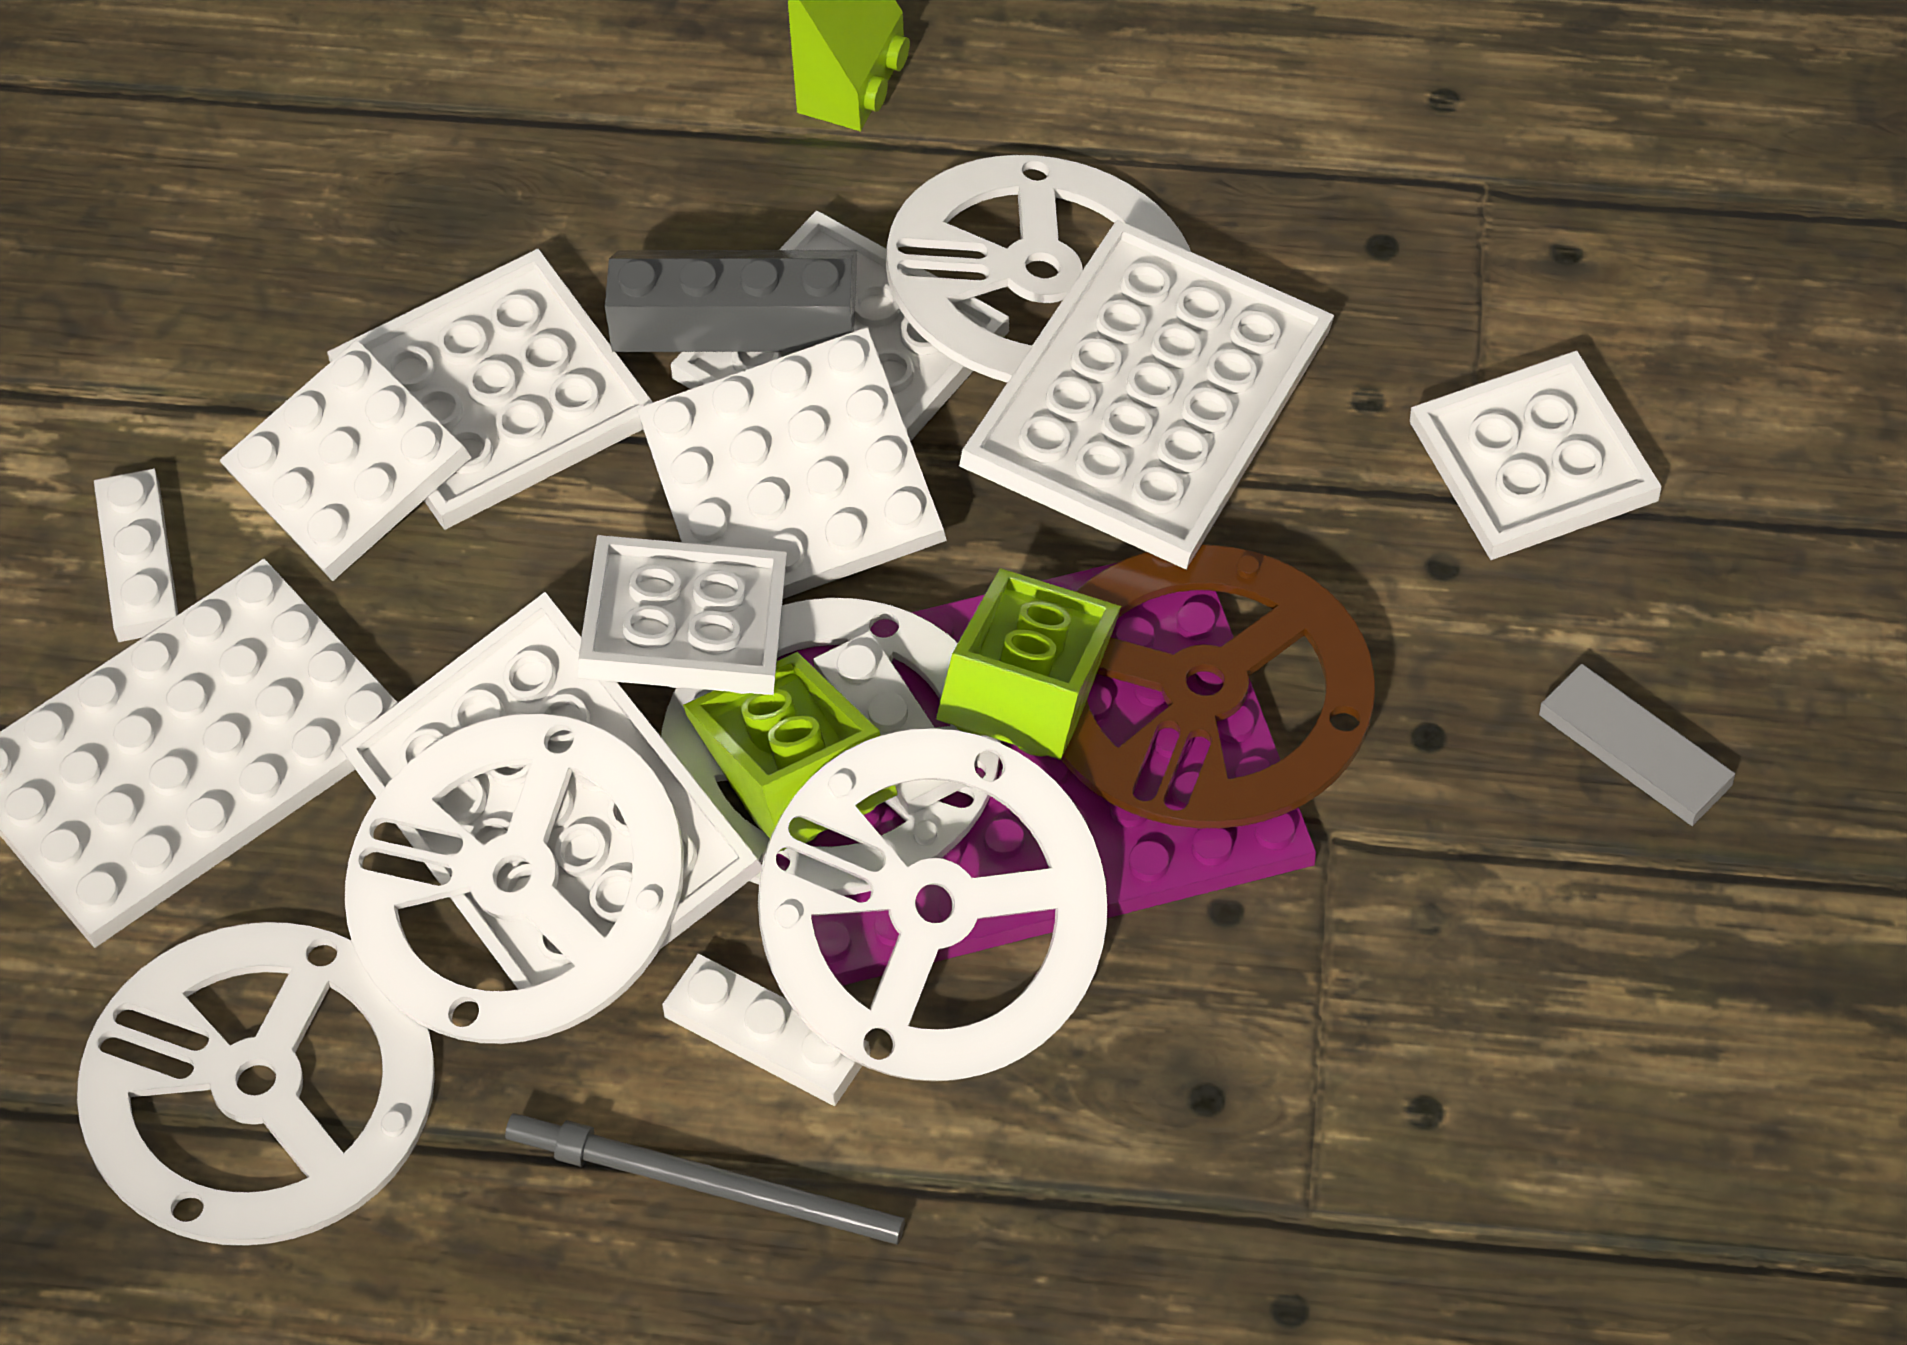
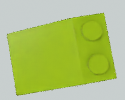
[788,0,910,132]
[936,568,1121,760]
[683,652,898,851]

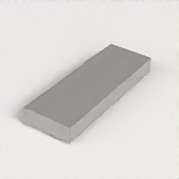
[1539,664,1735,826]

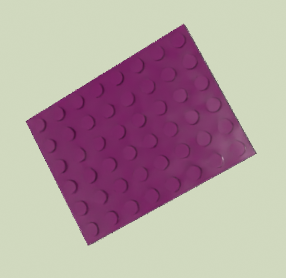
[759,562,1316,986]

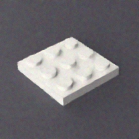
[219,339,472,581]
[1410,350,1662,560]
[577,535,787,695]

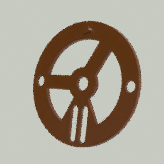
[1061,545,1375,828]

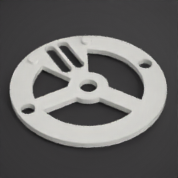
[886,155,1191,383]
[661,598,1001,896]
[345,714,684,1044]
[758,728,1107,1081]
[77,922,435,1245]

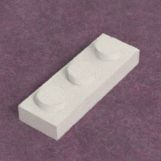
[94,468,178,642]
[814,631,966,815]
[662,954,870,1106]

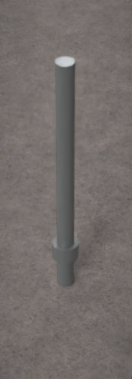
[505,1113,905,1245]

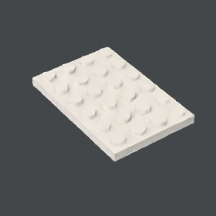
[959,220,1334,569]
[0,559,398,948]
[339,592,762,990]

